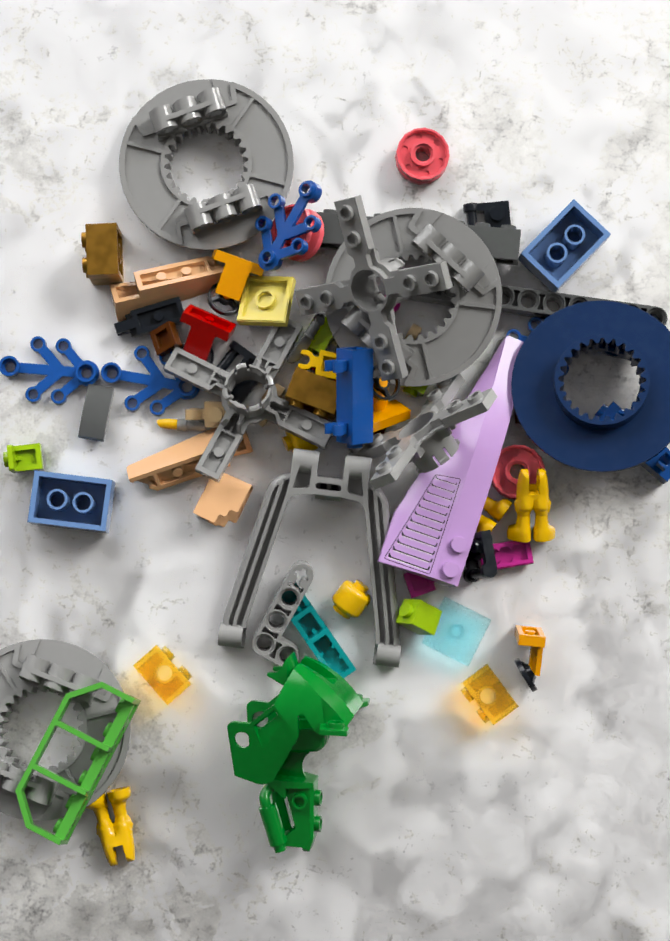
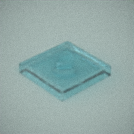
[422,597,491,666]

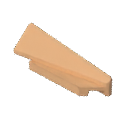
[109,256,224,322]
[127,427,253,491]

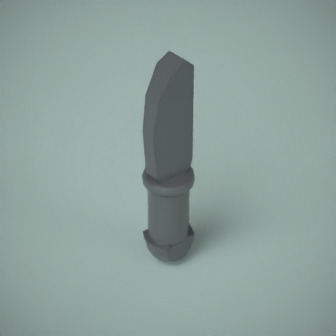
[287,313,325,364]

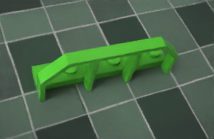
[15,682,141,845]

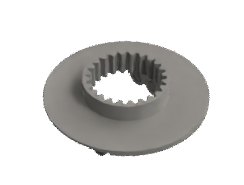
[119,79,294,250]
[325,208,502,386]
[0,639,131,821]

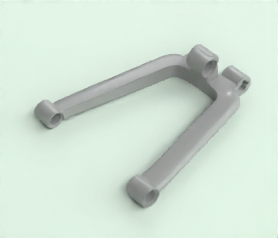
[218,448,401,668]

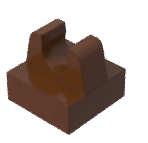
[150,321,183,356]

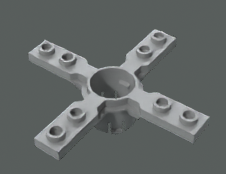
[295,195,453,381]
[163,319,333,483]
[344,373,498,489]

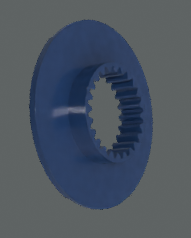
[511,301,670,472]

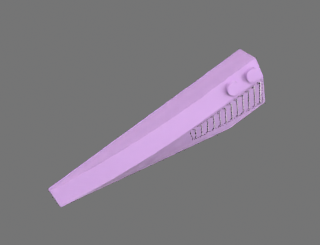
[378,336,524,587]

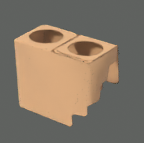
[193,473,253,527]

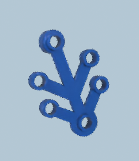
[255,180,322,272]
[0,336,100,405]
[101,346,200,416]

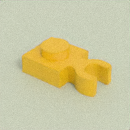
[298,350,336,381]

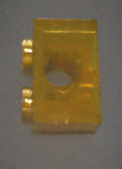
[133,645,193,705]
[460,664,519,725]

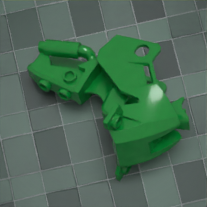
[227,652,370,853]

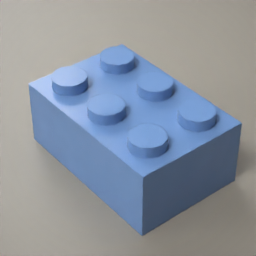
[518,199,611,292]
[27,470,116,534]

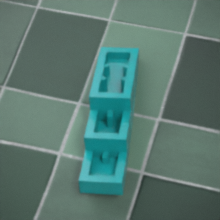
[274,582,356,679]

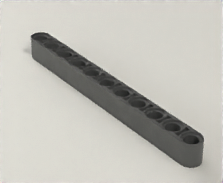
[408,283,668,325]

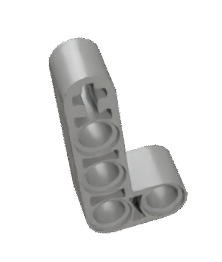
[252,561,313,666]

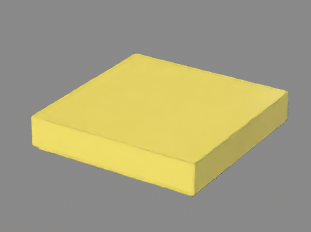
[236,276,296,327]

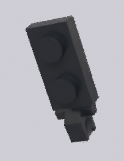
[114,297,184,337]

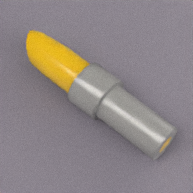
[157,418,206,431]

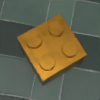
[81,223,124,286]
[285,367,336,421]

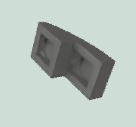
[78,384,114,442]

